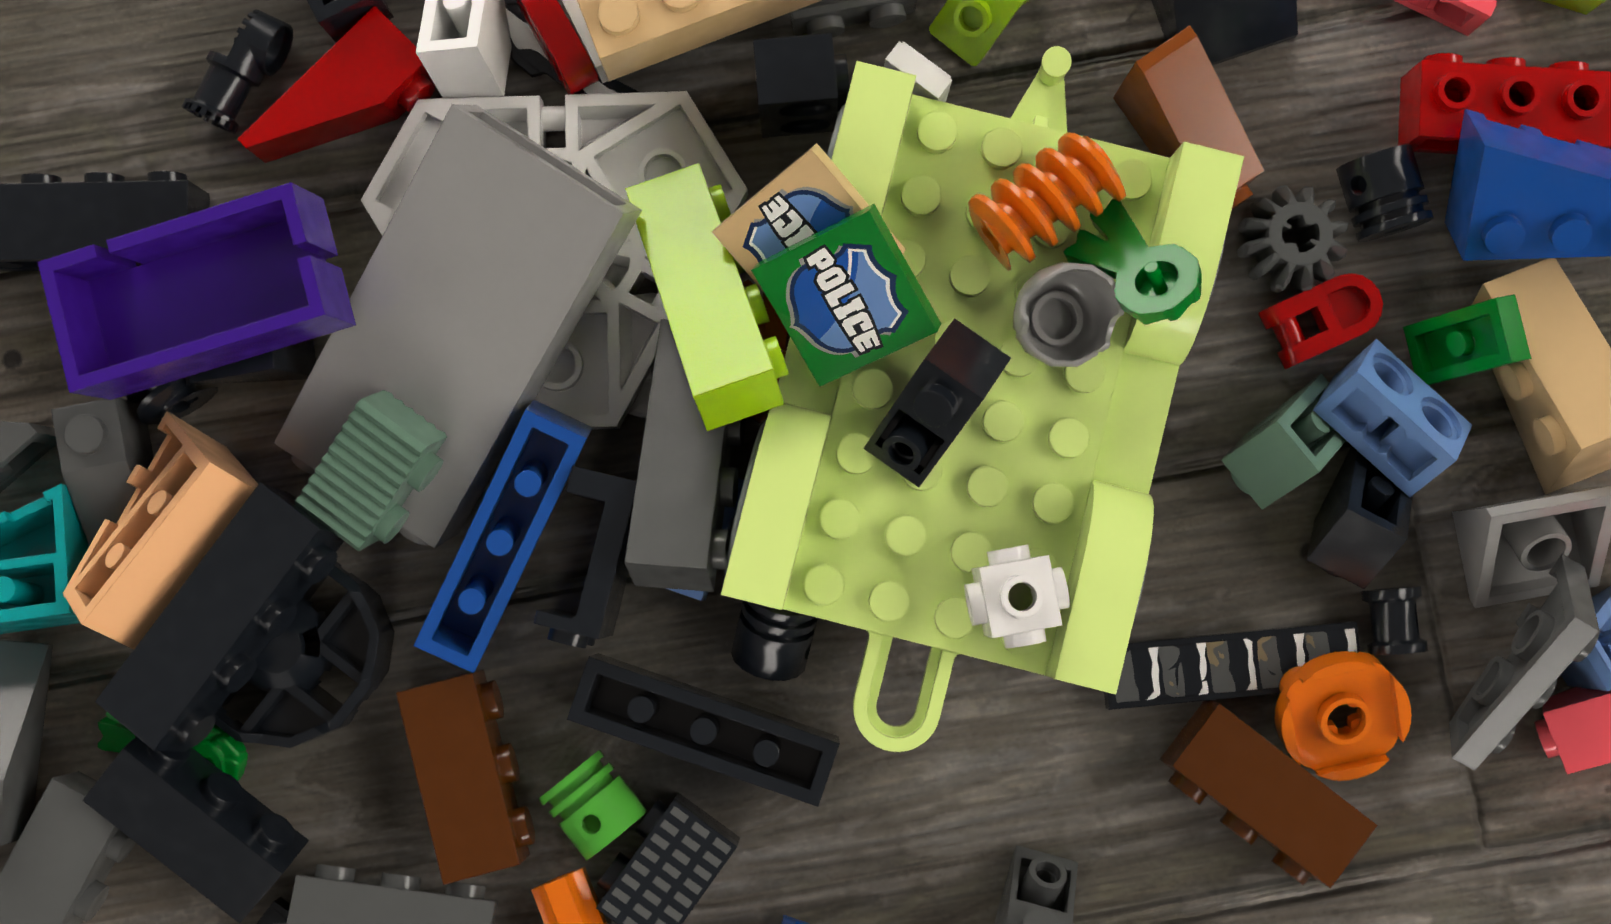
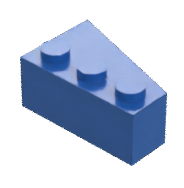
[1445,109,1611,261]

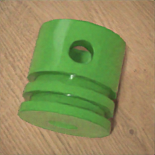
[538,749,647,861]

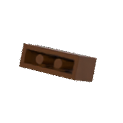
[396,669,535,885]
[1159,700,1378,889]

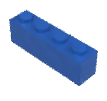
[413,400,593,673]

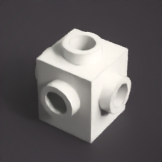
[964,544,1070,649]

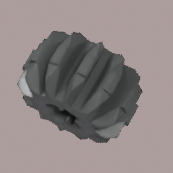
[1237,185,1349,293]

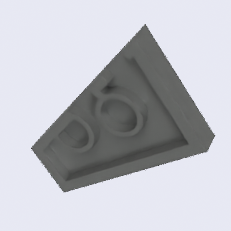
[1449,554,1600,771]

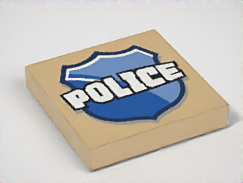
[712,143,906,292]

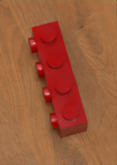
[1398,53,1611,154]

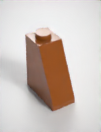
[1113,26,1264,210]

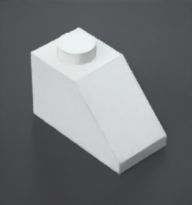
[416,0,512,98]

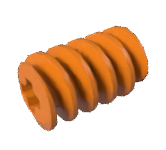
[968,132,1126,271]

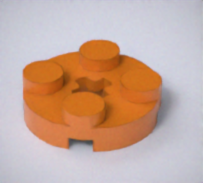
[1274,651,1412,781]

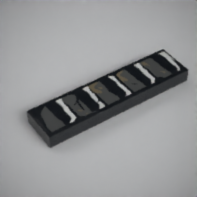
[1104,621,1360,710]

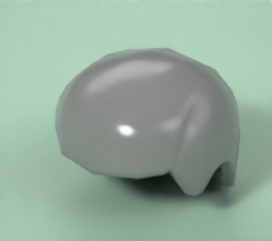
[1013,262,1124,367]

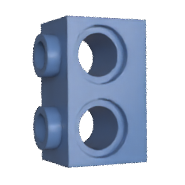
[1313,339,1472,498]

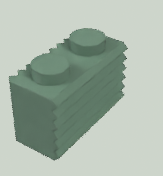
[295,390,447,552]

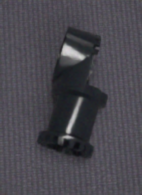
[181,9,293,134]

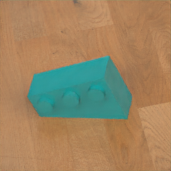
[0,483,89,634]

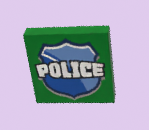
[751,204,941,387]

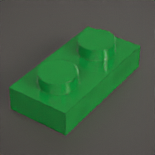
[1403,294,1532,385]

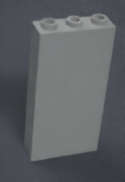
[274,104,642,548]

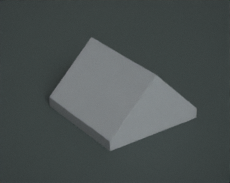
[1452,486,1611,608]

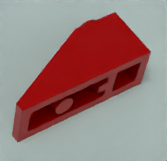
[237,6,435,163]

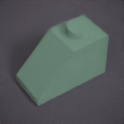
[1221,373,1346,510]

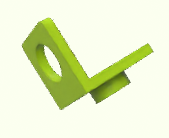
[929,0,1029,66]

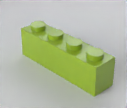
[625,163,789,431]

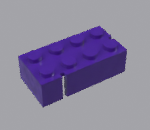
[37,182,356,400]

